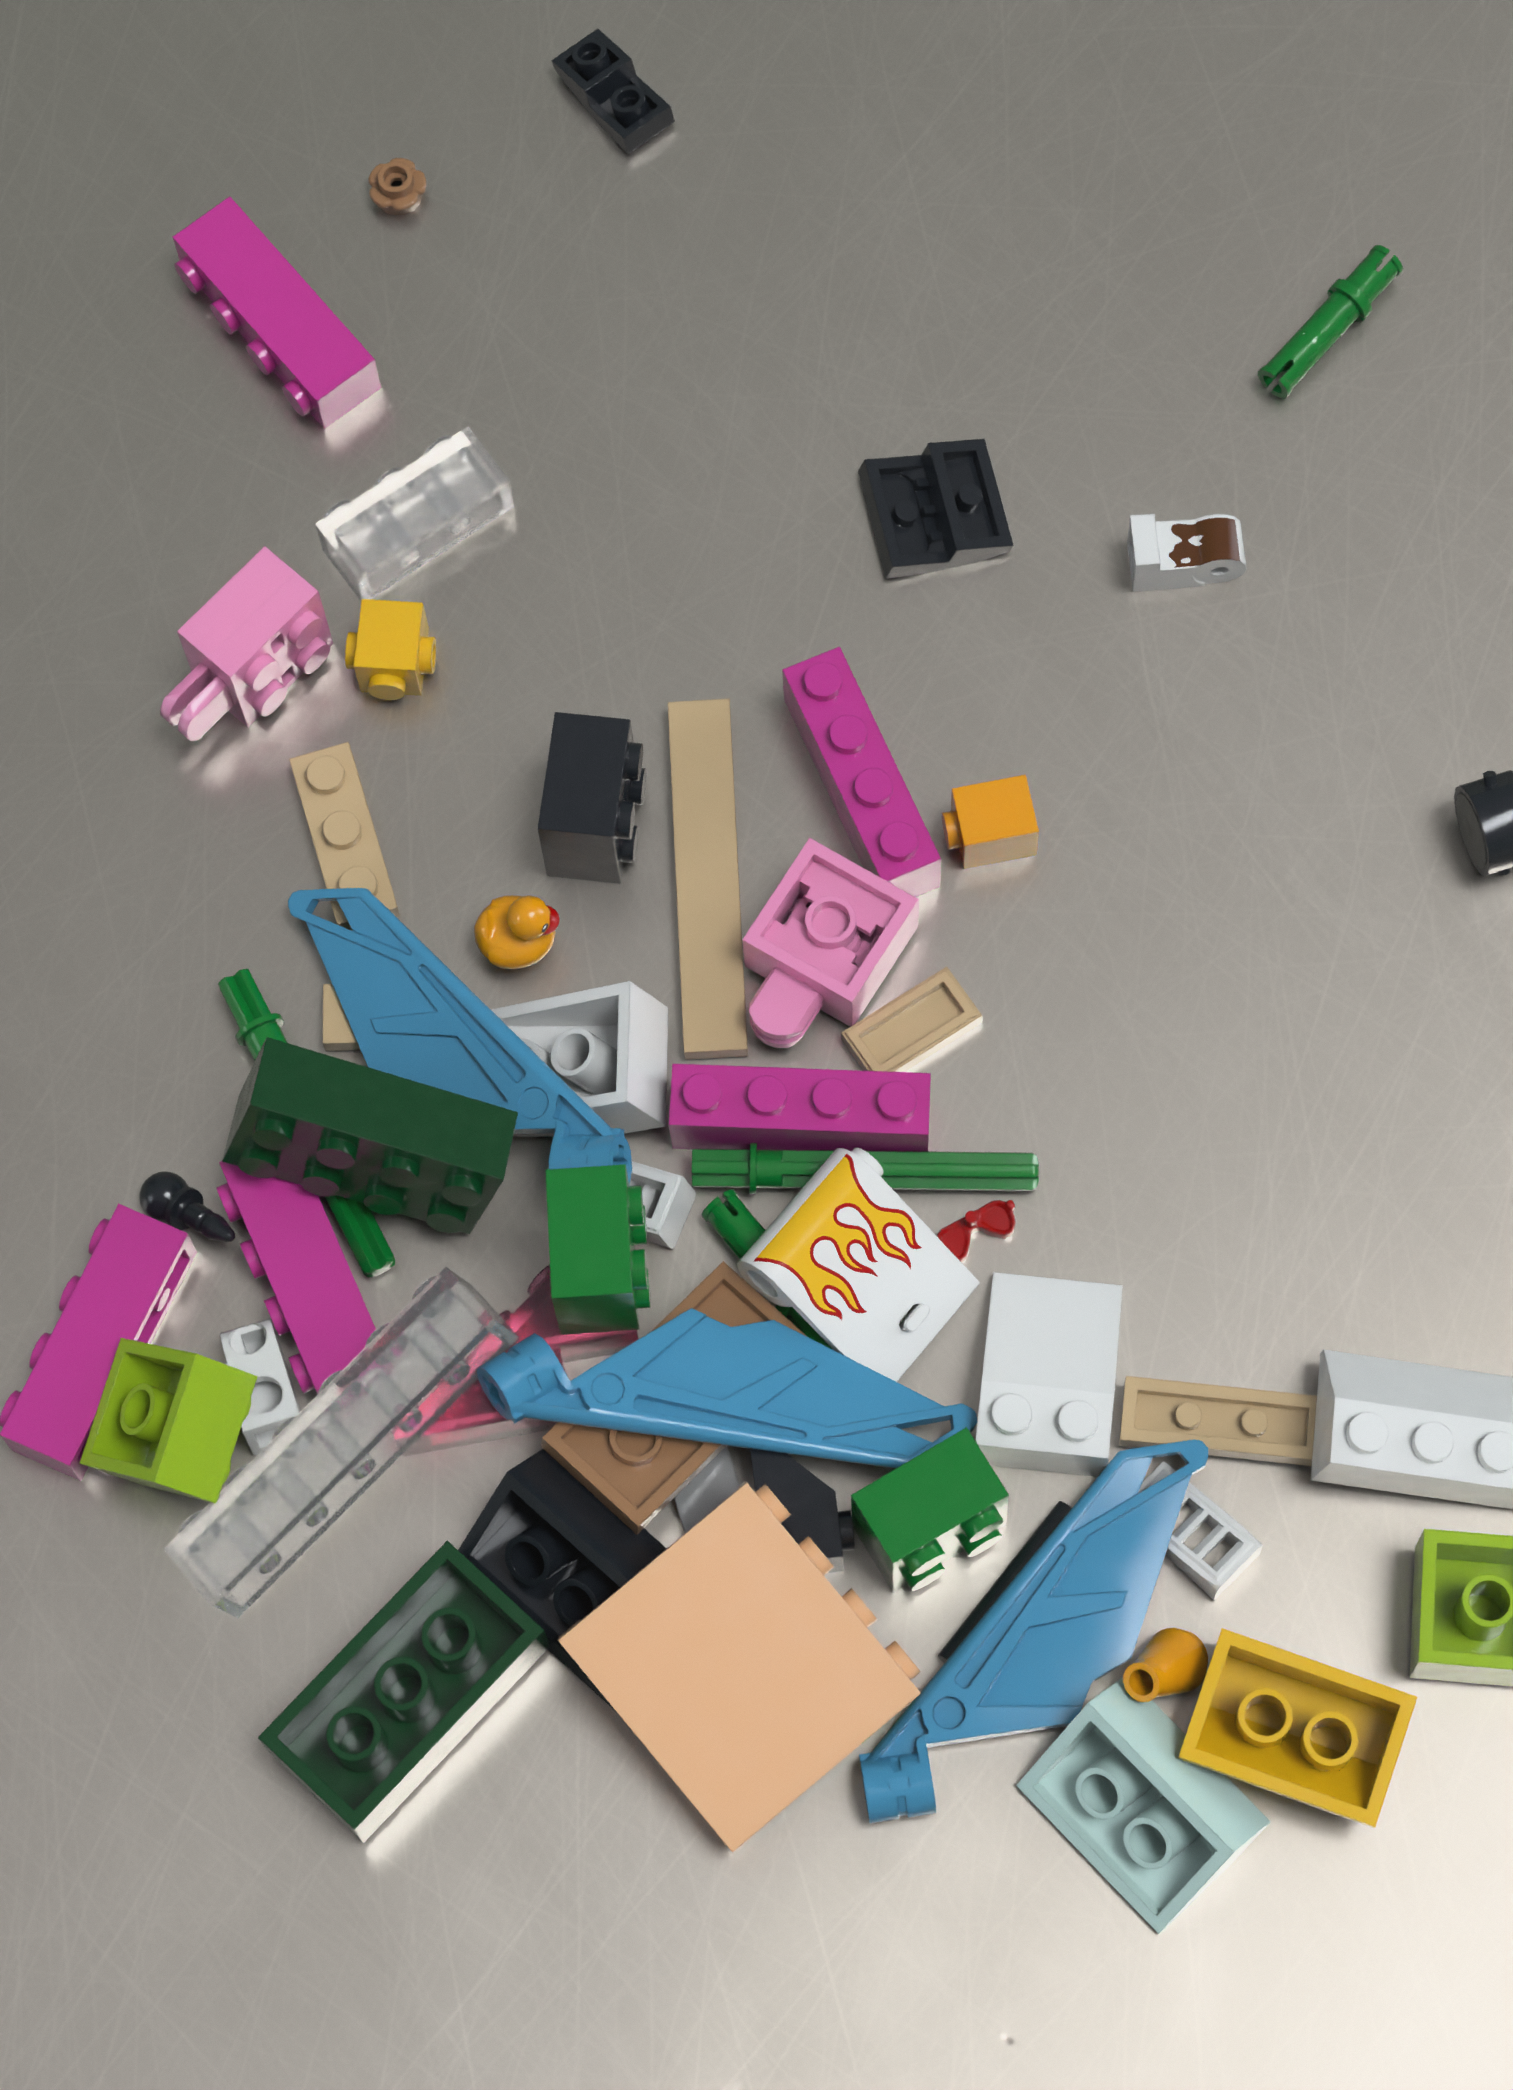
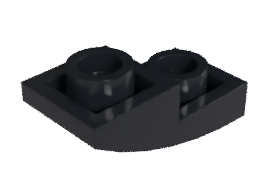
[552,29,675,154]

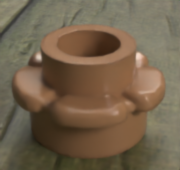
[368,158,427,216]

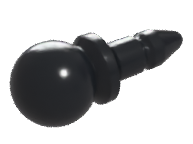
[139,1171,235,1242]

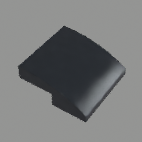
[858,439,1014,579]

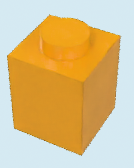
[942,774,1039,869]

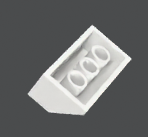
[1311,1349,1513,1509]

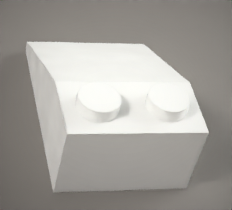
[491,981,668,1137]
[976,1272,1123,1477]

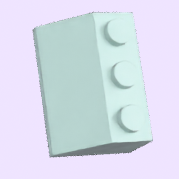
[1016,1677,1271,1934]

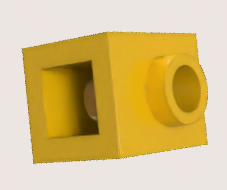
[345,599,436,700]

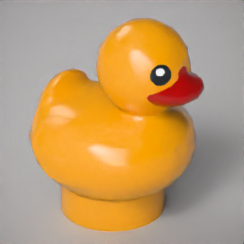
[474,895,560,970]

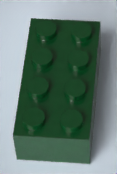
[222,1037,518,1234]
[258,1541,550,1843]

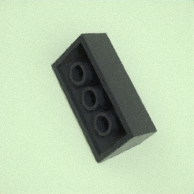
[458,1449,667,1711]

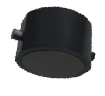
[1454,770,1513,876]

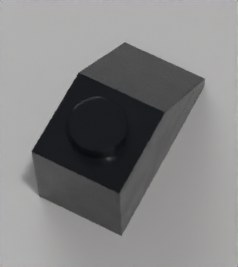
[750,1449,855,1573]

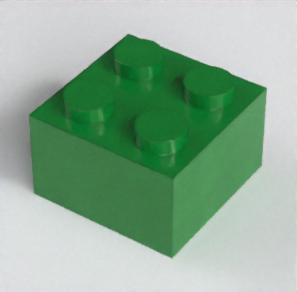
[545,1164,651,1335]
[851,1427,1009,1592]

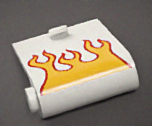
[737,1148,980,1382]

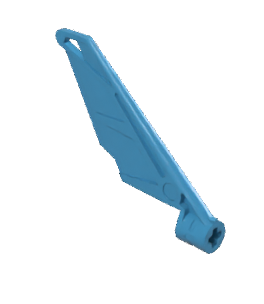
[288,888,632,1184]
[477,1308,977,1468]
[859,1439,1209,1823]

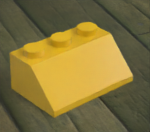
[1178,1628,1418,1828]

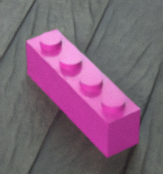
[173,196,381,429]
[782,646,941,897]
[669,1063,931,1151]
[216,1161,396,1407]
[0,1203,197,1481]

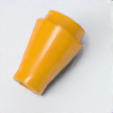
[1123,1628,1208,1702]

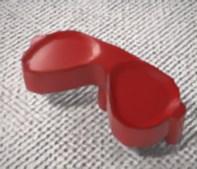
[937,1200,1016,1263]

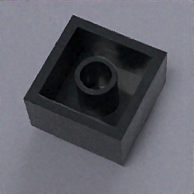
[538,712,647,884]

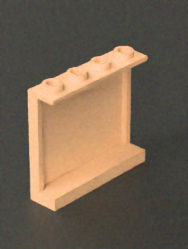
[558,1481,921,1853]

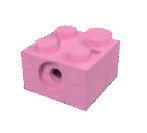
[160,546,334,741]
[742,838,919,1048]

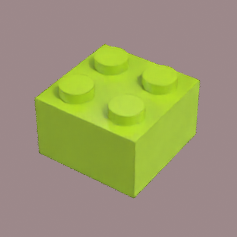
[79,1338,258,1504]
[1409,1529,1513,1687]

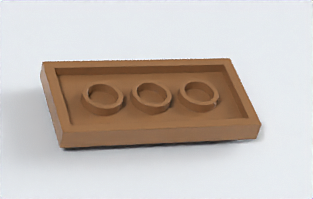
[541,1261,806,1535]

